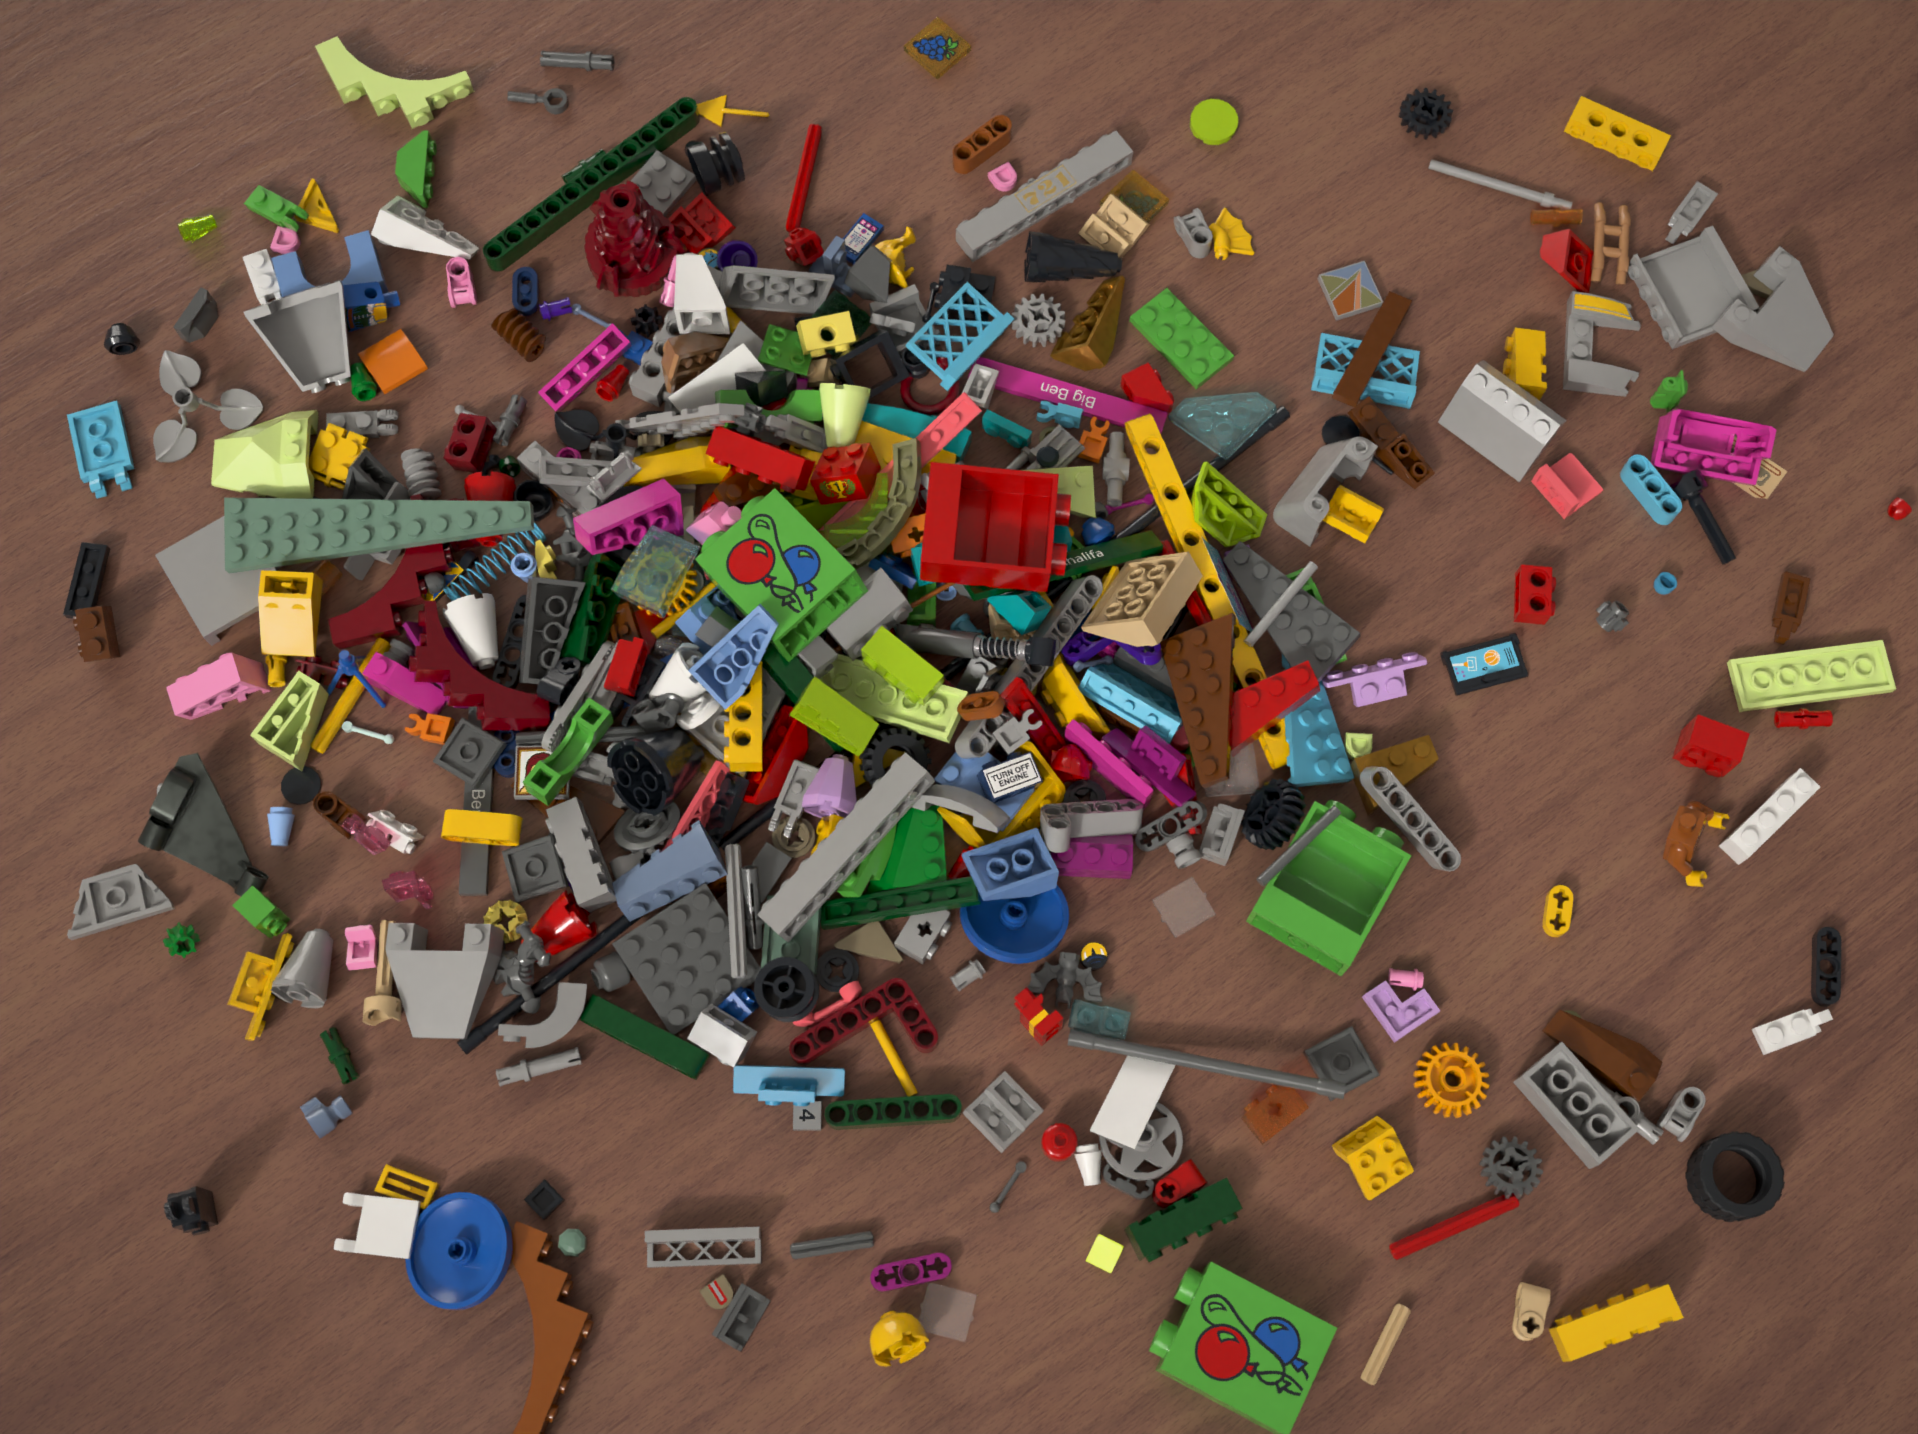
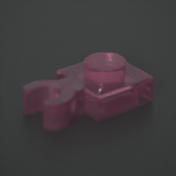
[341,814,391,855]

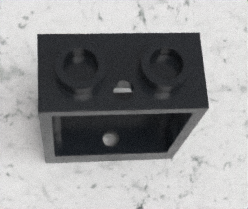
[829,330,910,399]

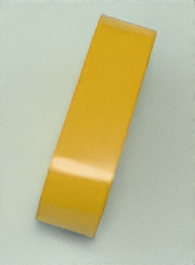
[1542,885,1573,937]

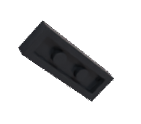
[63,542,110,619]

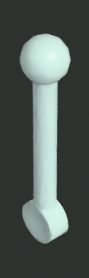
[342,721,394,744]

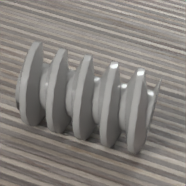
[401,448,442,500]

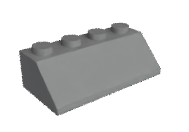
[1513,1042,1640,1169]

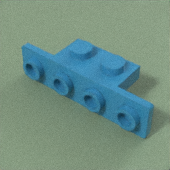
[733,1065,845,1106]

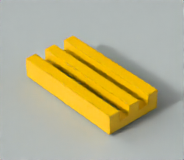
[374,1164,439,1210]

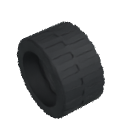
[1685,1131,1785,1222]

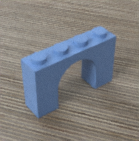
[271,230,388,297]

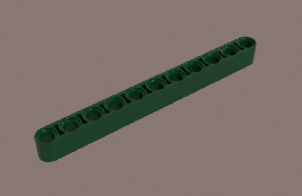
[483,97,700,272]

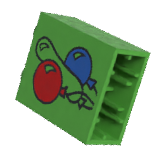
[695,488,868,662]
[1148,1262,1337,1434]

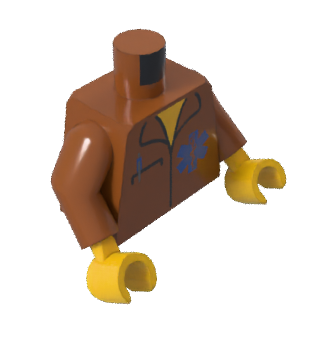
[1663,801,1729,887]

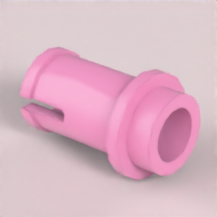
[1388,968,1424,990]

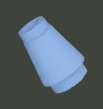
[511,553,537,583]
[267,807,295,846]

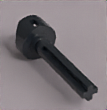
[1669,469,1736,565]

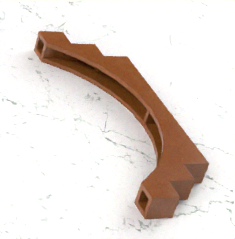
[511,1221,594,1434]

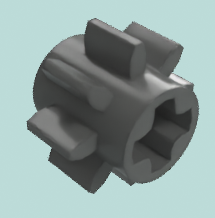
[734,403,766,437]
[1596,600,1629,632]

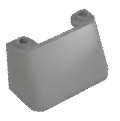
[1273,437,1378,546]

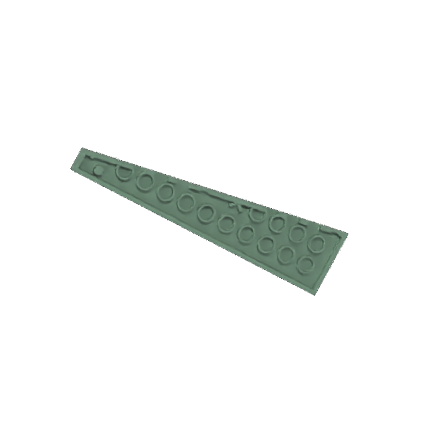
[224,498,534,574]

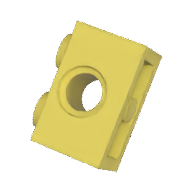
[796,311,856,358]

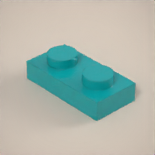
[982,409,1032,448]

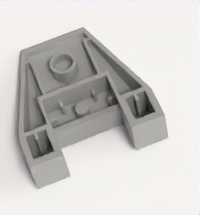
[1711,246,1834,372]
[385,923,504,1039]

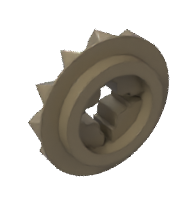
[772,816,815,859]

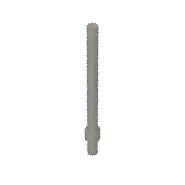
[1428,159,1573,212]

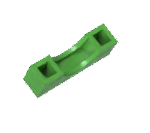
[715,390,822,428]
[523,698,614,806]

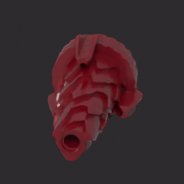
[584,180,687,298]

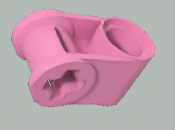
[446,257,477,308]

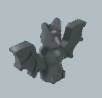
[1027,952,1103,1009]

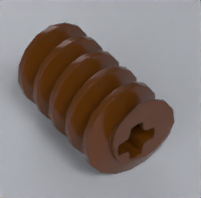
[491,308,546,362]

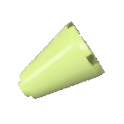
[819,383,871,447]

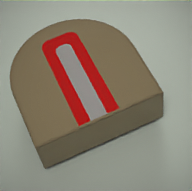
[699,1274,734,1310]

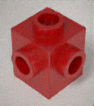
[783,227,824,266]

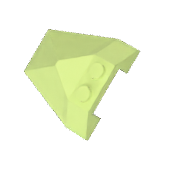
[211,410,318,499]

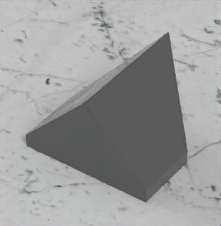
[844,245,892,303]
[342,448,398,500]

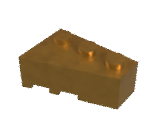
[1350,735,1439,816]

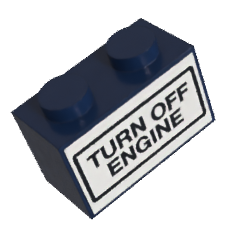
[977,751,1043,803]

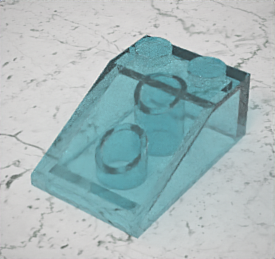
[611,525,700,618]

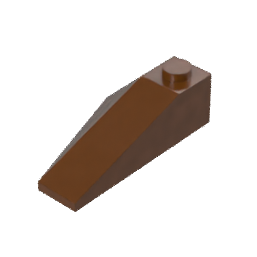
[1542,1009,1663,1102]

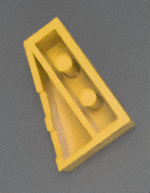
[1503,328,1547,401]

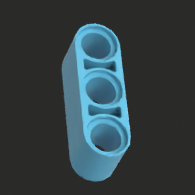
[1620,455,1682,525]

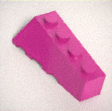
[573,478,684,555]

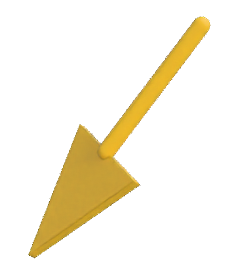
[697,95,769,127]

